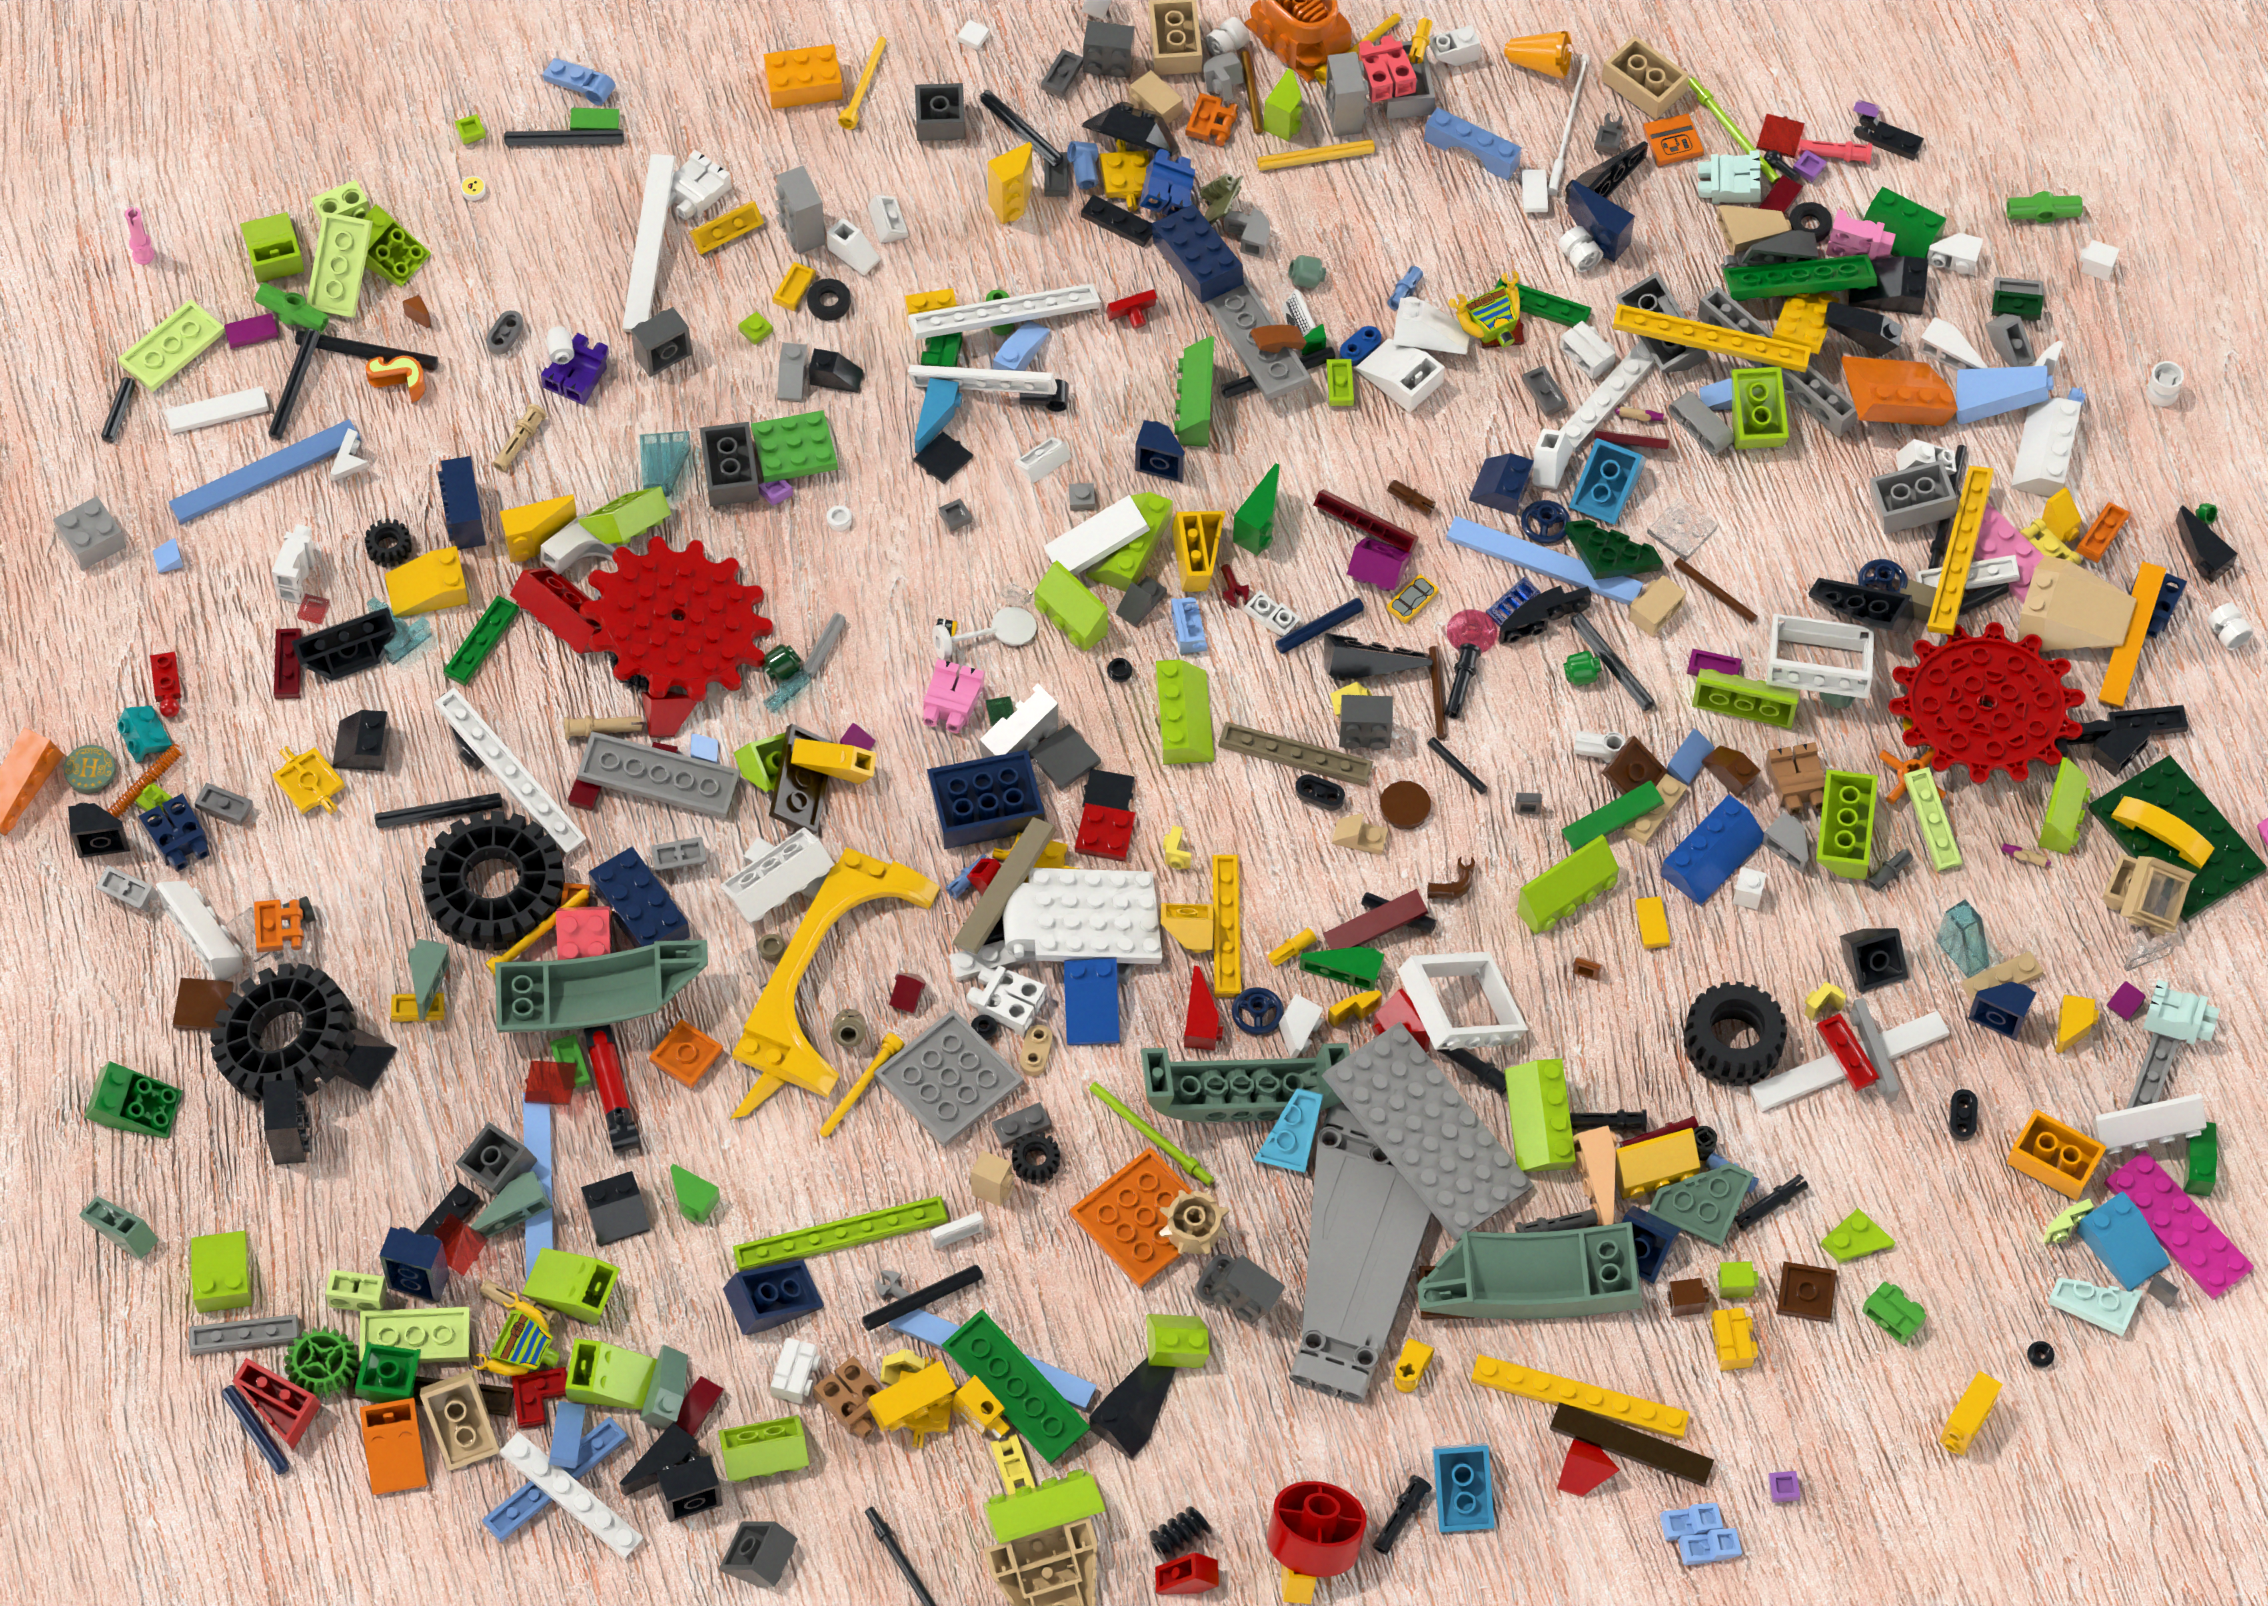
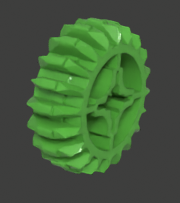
[284,1326,359,1399]

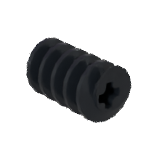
[1149,1506,1212,1563]

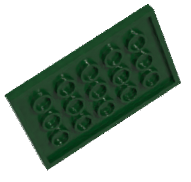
[2088,755,2268,923]

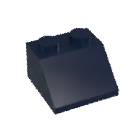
[1135,420,1185,483]
[1469,453,1534,516]
[1968,982,2037,1041]
[1622,1205,1681,1284]

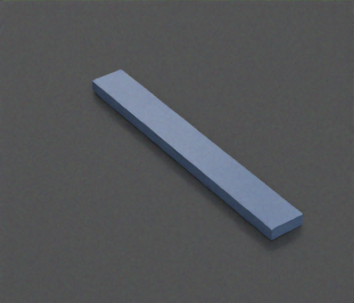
[168,419,361,525]

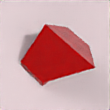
[641,691,698,738]
[1557,1439,1620,1497]

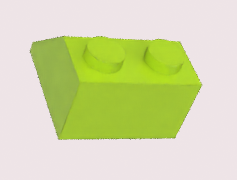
[1263,68,1303,142]
[1146,1314,1209,1368]

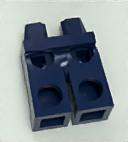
[2129,571,2187,638]
[138,793,210,872]

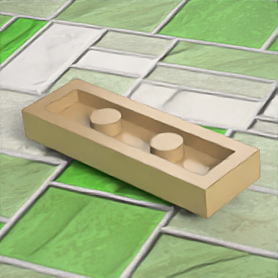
[1623,774,1687,846]
[1961,951,2044,1004]

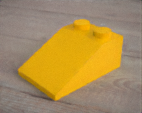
[499,494,577,562]
[385,546,469,619]

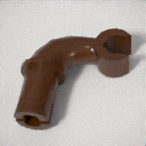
[1427,856,1475,902]

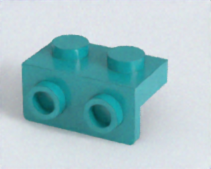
[117,705,172,763]

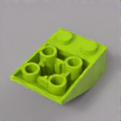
[363,204,431,288]
[240,212,305,283]
[521,1247,621,1326]
[565,1338,657,1410]

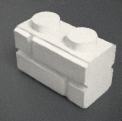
[1559,321,1616,380]
[770,1338,821,1404]

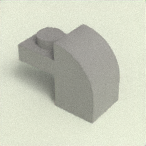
[1203,51,1243,102]
[1223,208,1270,259]

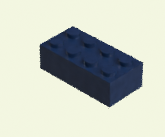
[1152,204,1244,304]
[588,846,690,949]

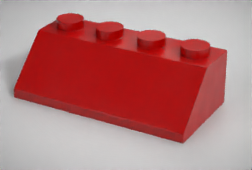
[510,567,601,654]

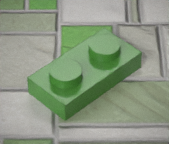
[550,1034,591,1091]

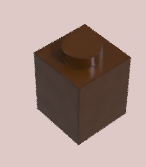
[1667,1278,1709,1317]

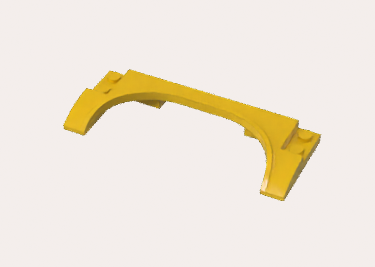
[732,847,940,1098]

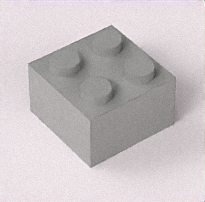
[53,496,126,571]

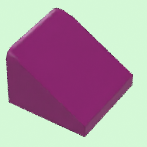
[840,723,876,751]
[2106,981,2146,1021]

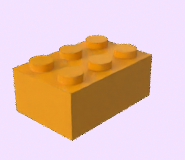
[763,44,843,109]
[2006,1108,2107,1201]

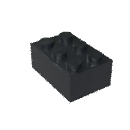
[263,1079,311,1165]

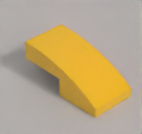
[1327,990,1382,1028]

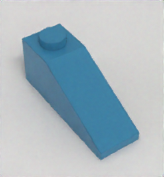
[914,378,963,453]

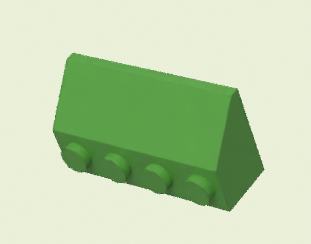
[1174,336,1214,447]

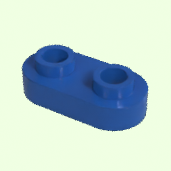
[1339,326,1381,366]

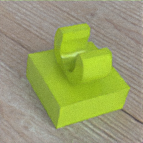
[135,783,172,818]

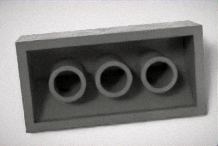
[1615,272,1709,373]

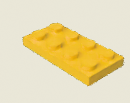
[1772,293,1839,355]

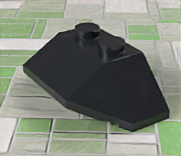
[1082,102,1179,157]
[291,607,397,681]

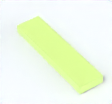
[1903,767,1962,872]

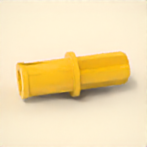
[1408,17,1433,64]
[1267,927,1317,967]

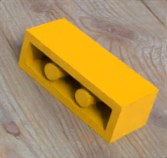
[866,1360,957,1432]

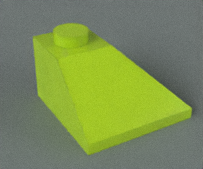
[733,732,786,792]

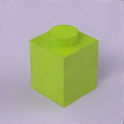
[1717,1261,1759,1298]

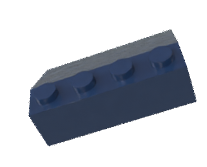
[927,749,1045,850]

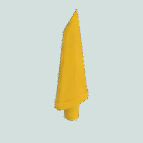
[729,1072,787,1120]

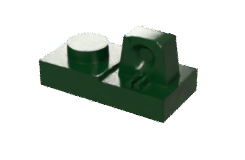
[1991,290,2044,322]

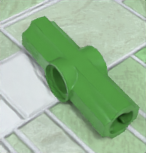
[2006,191,2083,223]
[254,282,330,334]

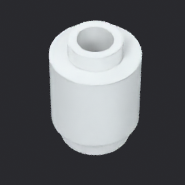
[546,326,574,364]

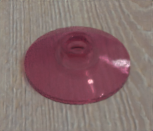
[1446,609,1497,653]

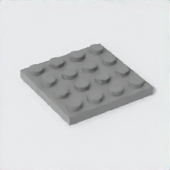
[874,1009,1024,1148]

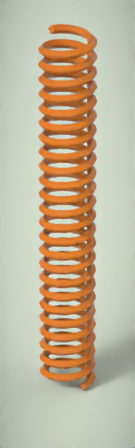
[107,744,182,818]

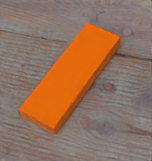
[2075,502,2131,563]

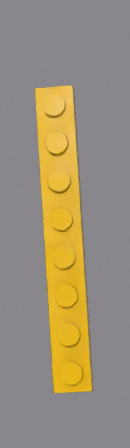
[1612,304,1811,373]
[1927,465,1994,635]
[1471,1354,1689,1440]

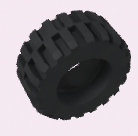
[1683,981,1787,1086]

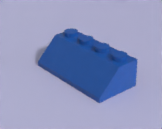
[1660,794,1764,907]

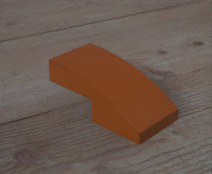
[1250,325,1307,353]

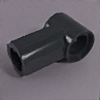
[1019,379,1069,412]

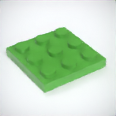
[751,410,838,483]

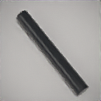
[1427,737,1488,795]

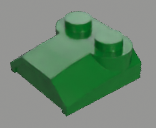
[355,1342,421,1403]

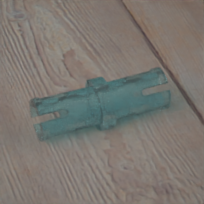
[763,669,811,713]

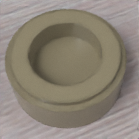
[758,934,785,961]

